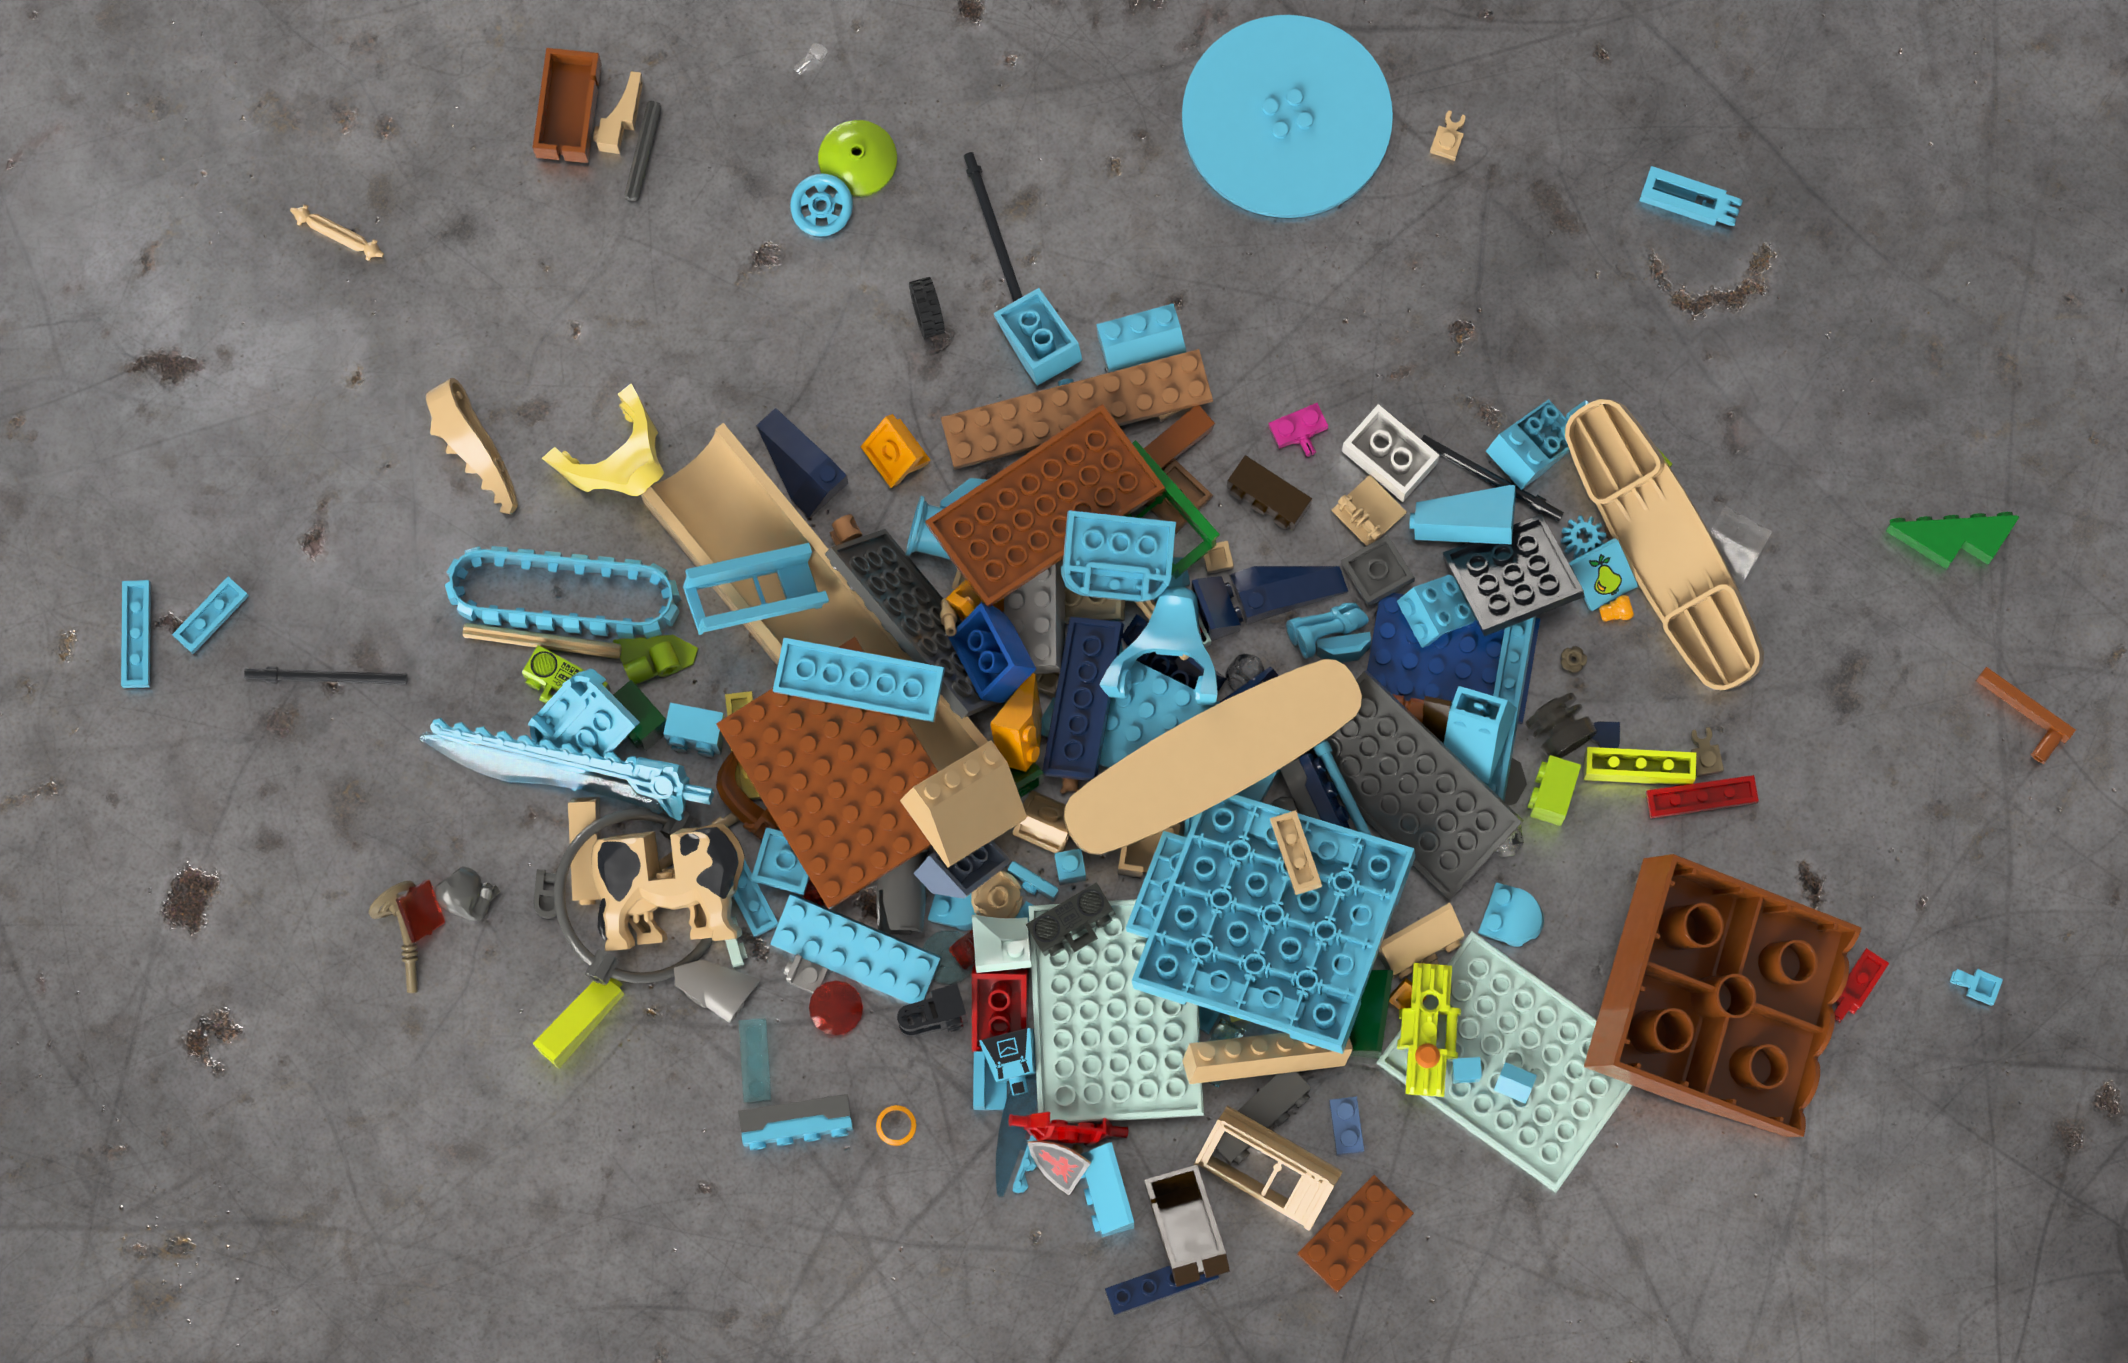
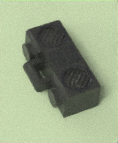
[1026,882,1116,956]

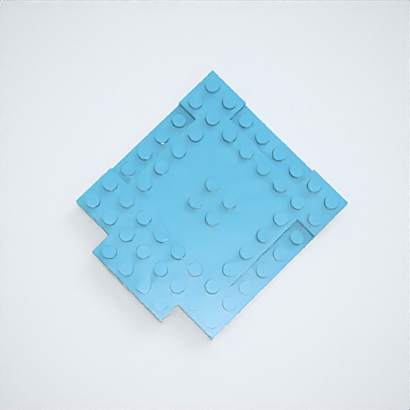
[1126,795,1415,1054]

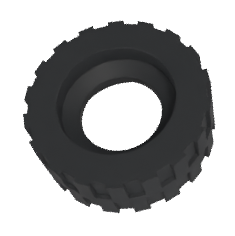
[909,277,945,339]

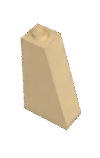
[568,797,601,905]

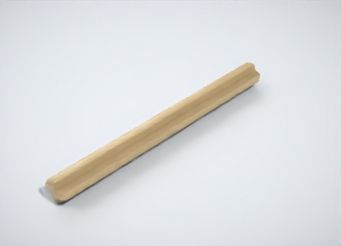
[463,623,622,659]

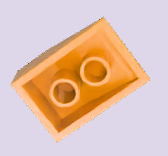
[990,673,1043,772]

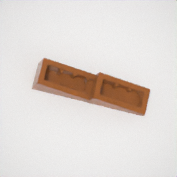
[1143,405,1215,470]

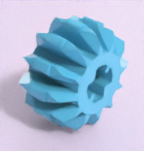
[1560,515,1606,560]

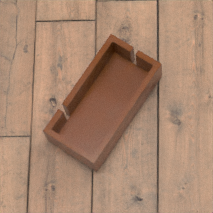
[532,48,602,163]

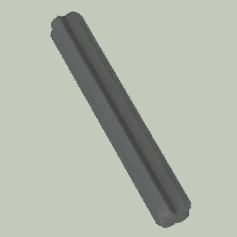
[624,101,661,201]

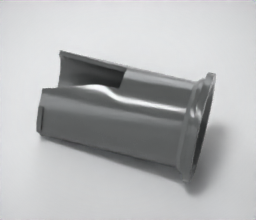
[876,846,933,935]

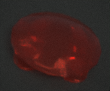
[809,980,863,1035]

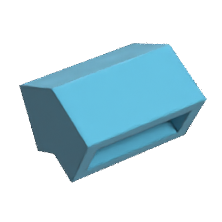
[1494,1062,1537,1104]

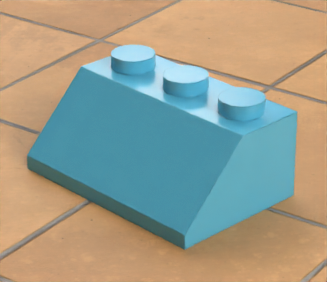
[1096,304,1186,373]
[1080,1142,1134,1237]

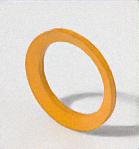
[876,1105,916,1146]

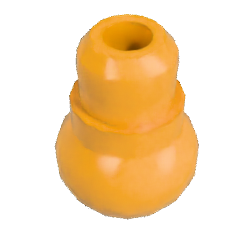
[1599,595,1634,622]

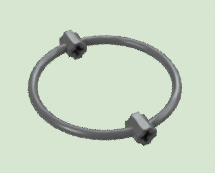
[554,809,713,985]

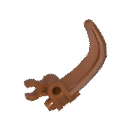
[716,751,778,841]

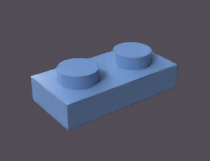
[1329,1096,1364,1156]

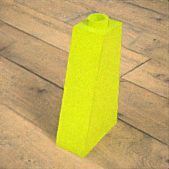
[533,978,625,1069]

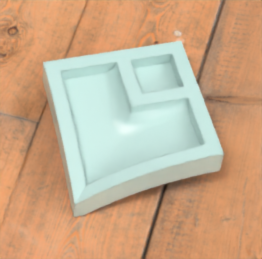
[972,914,1031,973]

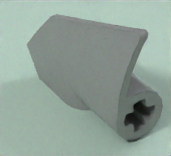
[674,960,760,1023]

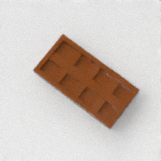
[1297,1175,1414,1293]

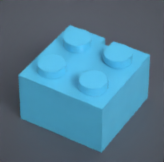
[663,703,725,757]

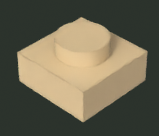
[1203,541,1234,574]

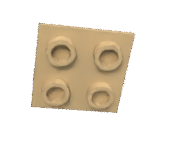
[1331,475,1407,546]

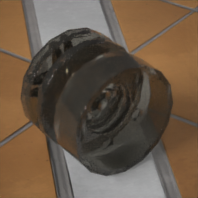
[1525,693,1598,758]

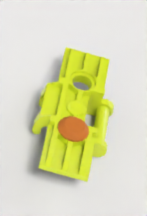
[1397,963,1461,1097]

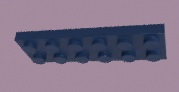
[1042,617,1124,781]

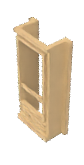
[1194,1105,1343,1231]

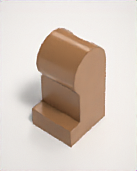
[829,514,862,546]

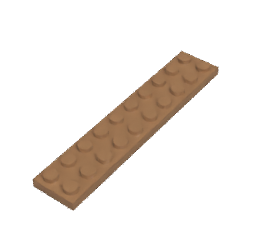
[941,349,1213,470]

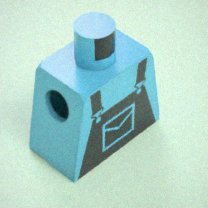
[979,1028,1036,1096]

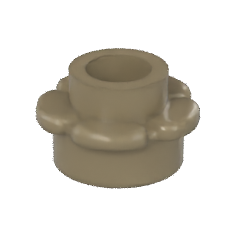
[1561,646,1587,672]

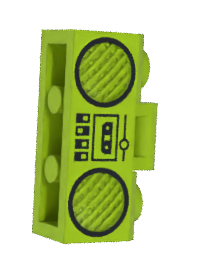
[522,645,611,704]

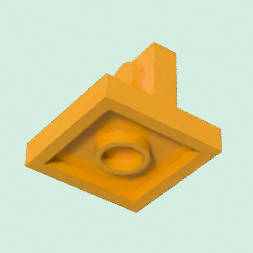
[860,414,931,488]

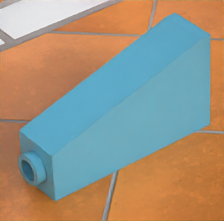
[1410,485,1516,544]

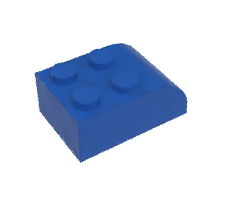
[948,602,1036,703]

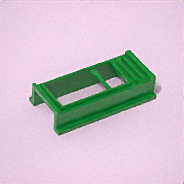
[1126,440,1220,579]

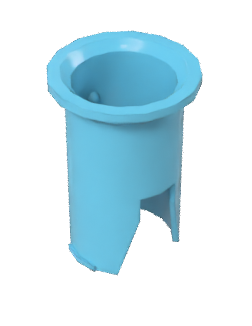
[905,496,951,560]

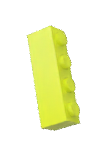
[1583,747,1696,785]

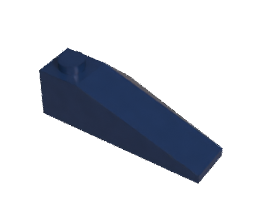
[756,408,849,519]
[1229,566,1348,625]

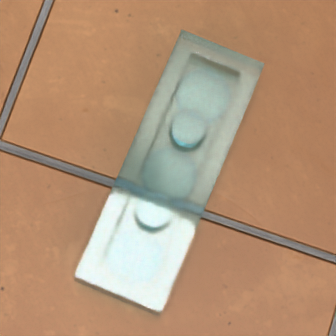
[739,1018,772,1103]

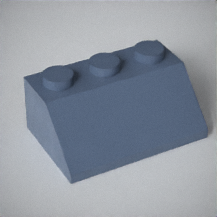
[914,840,1012,899]

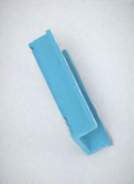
[683,543,829,635]

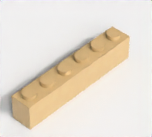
[1182,1032,1353,1084]

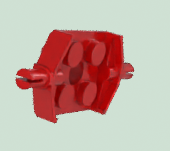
[1009,1112,1129,1146]

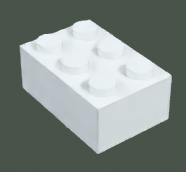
[1342,404,1440,502]

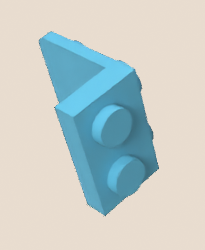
[1397,575,1475,648]

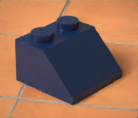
[1191,576,1244,642]

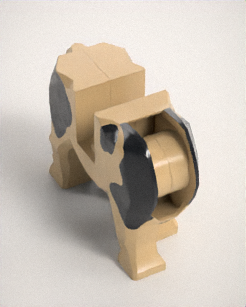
[591,824,745,951]

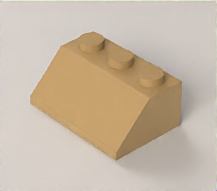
[1377,903,1465,980]

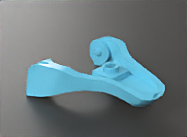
[1099,586,1217,706]

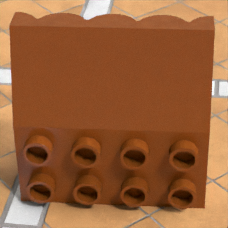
[1584,854,1862,1137]

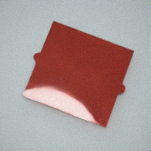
[396,880,445,943]

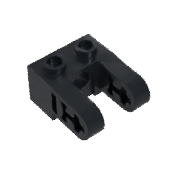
[897,983,968,1037]

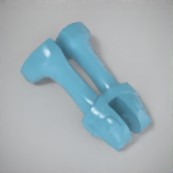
[1286,602,1369,659]

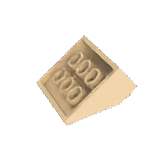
[900,740,1027,867]

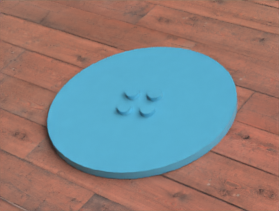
[1182,15,1393,218]

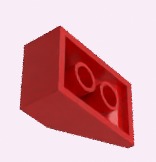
[972,964,1029,1052]

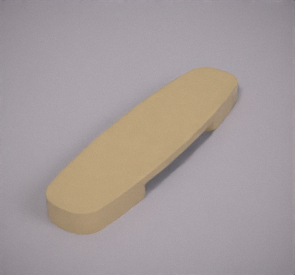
[1565,399,1764,690]
[1064,659,1362,855]

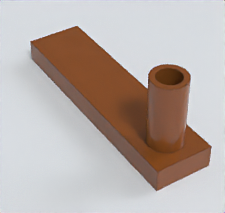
[1976,667,2076,764]

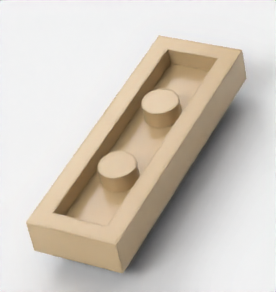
[1270,810,1322,895]

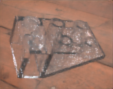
[1710,506,1772,591]

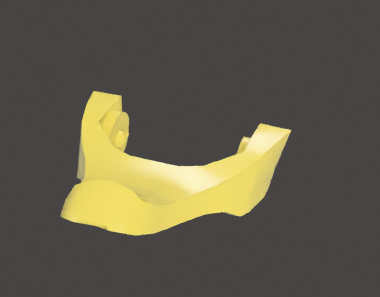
[542,383,664,496]

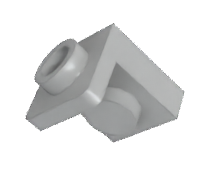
[784,954,828,995]

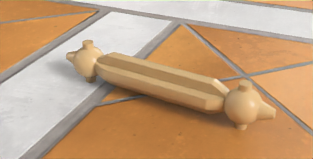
[290,204,384,260]

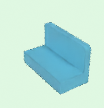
[973,1051,1007,1110]

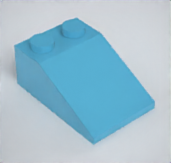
[993,288,1083,386]

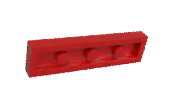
[1646,775,1759,819]

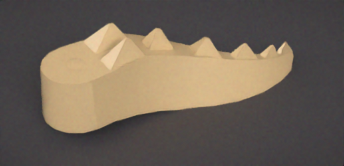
[426,378,518,514]

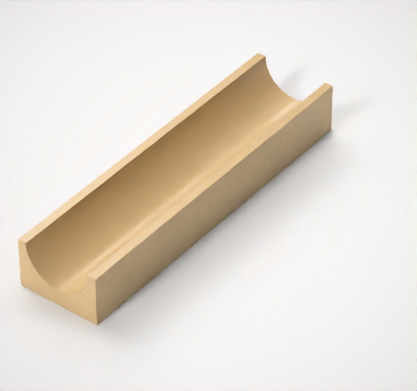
[641,423,988,772]

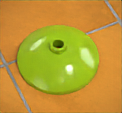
[818,120,897,197]

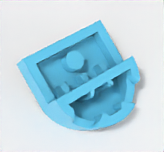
[1478,882,1544,947]
[928,894,976,931]

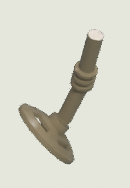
[368,881,419,993]

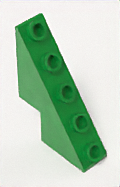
[1886,512,2019,569]

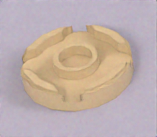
[971,871,1022,918]

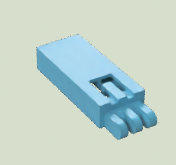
[1639,166,1743,226]

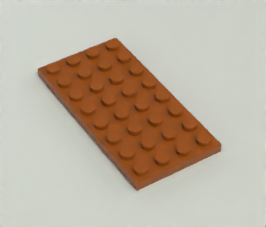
[925,404,1165,607]

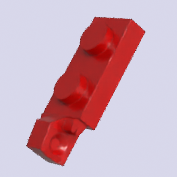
[1834,948,1889,1023]

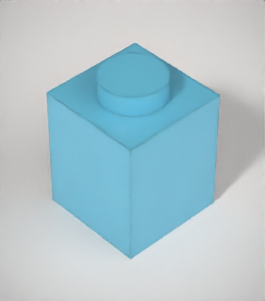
[1054,849,1086,885]

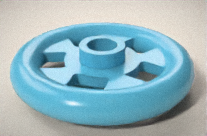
[790,174,853,237]

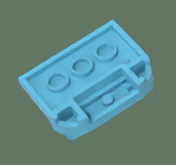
[1061,510,1176,602]
[528,669,640,791]

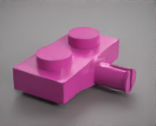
[1268,403,1328,457]

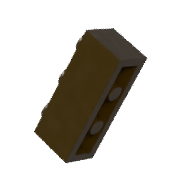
[1227,455,1312,531]

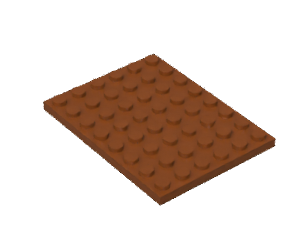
[716,637,938,909]

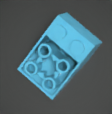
[1486,399,1570,490]
[1444,686,1517,785]

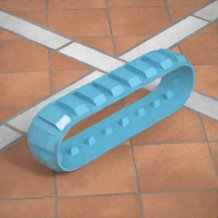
[445,546,681,639]

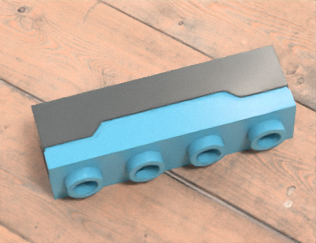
[738,1094,853,1150]

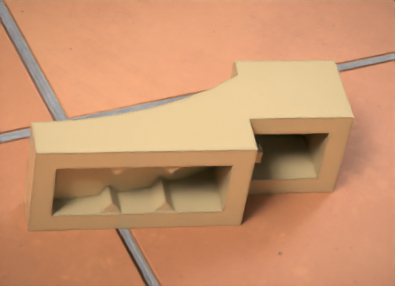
[593,71,643,154]

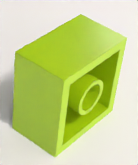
[1527,755,1581,826]

